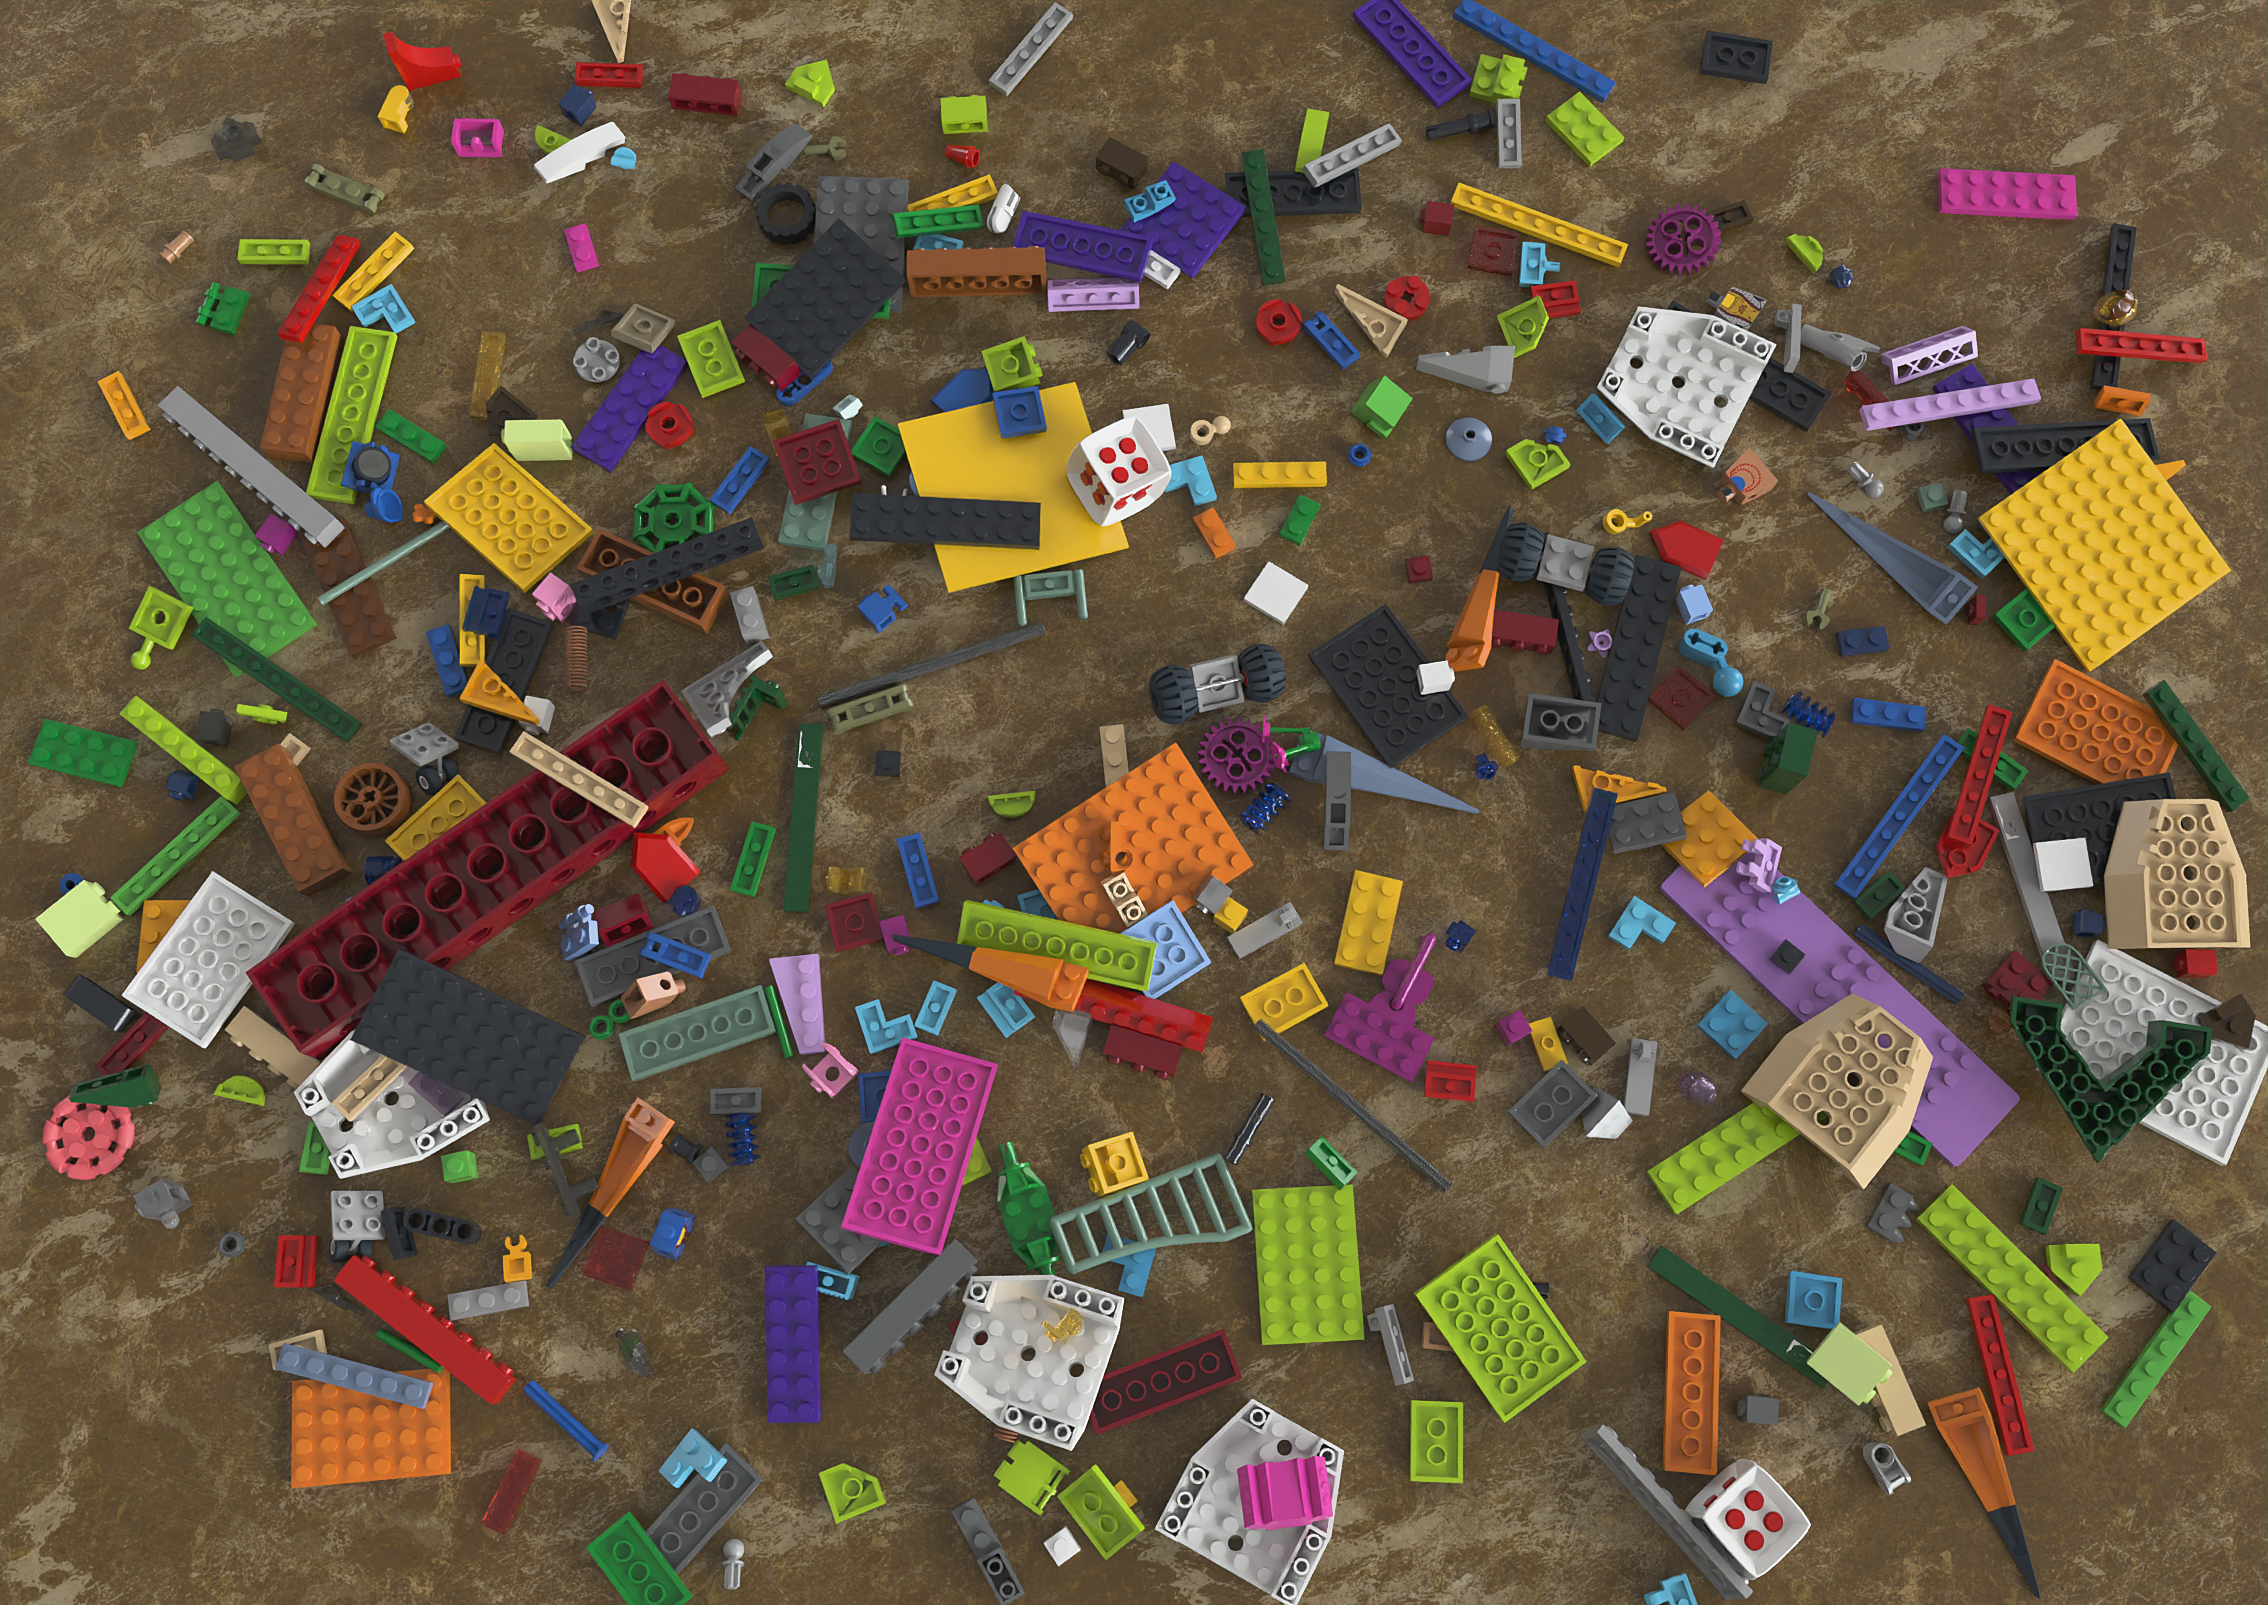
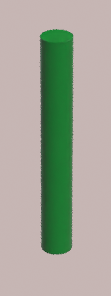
[764,986,794,1059]
[376,1328,444,1373]

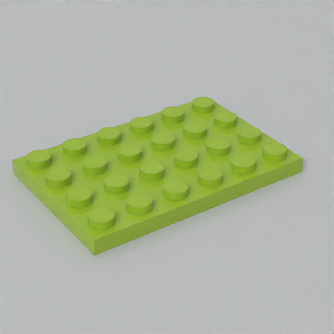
[1252,1184,1365,1345]
[1414,1233,1587,1423]

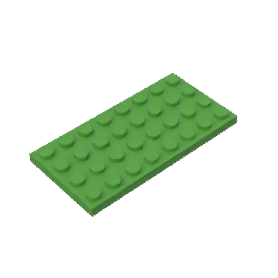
[137,481,318,678]

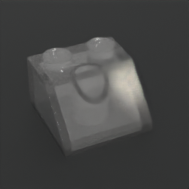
[1052,1009,1092,1069]

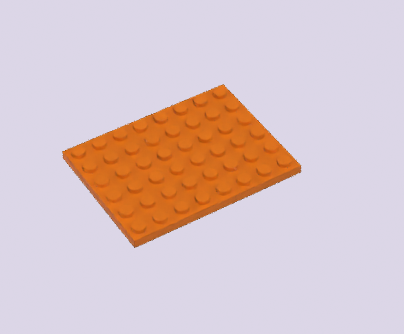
[1012,742,1253,933]

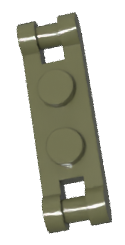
[303,163,385,214]
[826,684,915,735]

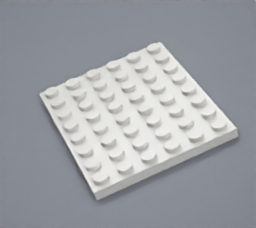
[2036,940,2268,1166]

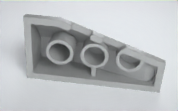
[1416,346,1514,394]
[1884,867,1948,963]

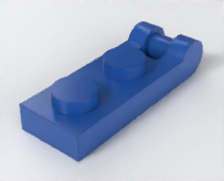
[1301,311,1360,371]
[638,931,712,979]

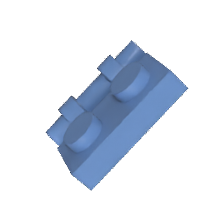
[559,904,599,961]

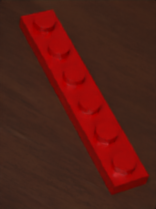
[277,234,361,343]
[2075,328,2207,364]
[1945,704,2012,847]
[1965,1294,2034,1456]

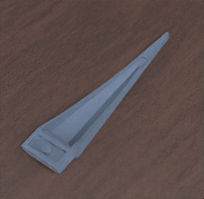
[1808,493,1978,625]
[1288,730,1480,814]

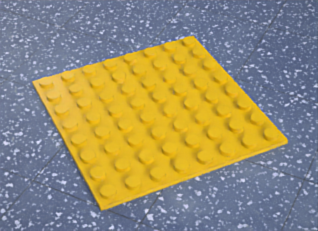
[898,382,1129,593]
[1977,418,2231,673]

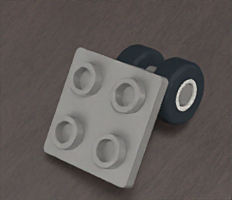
[390,722,460,795]
[329,1191,386,1263]

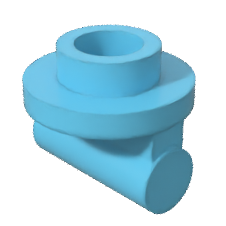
[611,147,636,170]
[1772,876,1800,905]

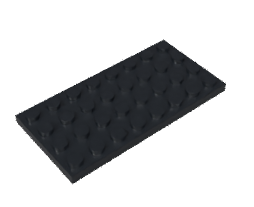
[350,948,585,1126]

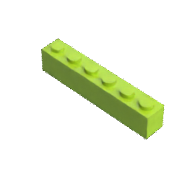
[119,696,247,805]

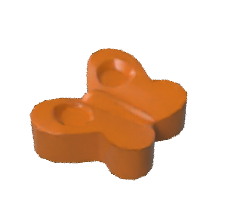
[412,504,438,524]

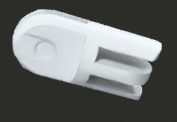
[987,184,1021,234]

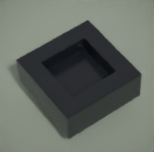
[875,750,902,777]
[1769,939,1806,975]

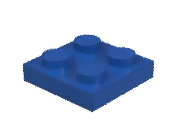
[992,386,1047,439]

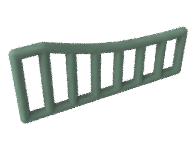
[1049,1153,1252,1275]

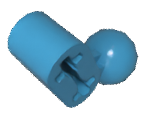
[1678,629,1743,697]

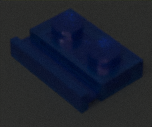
[462,586,510,638]

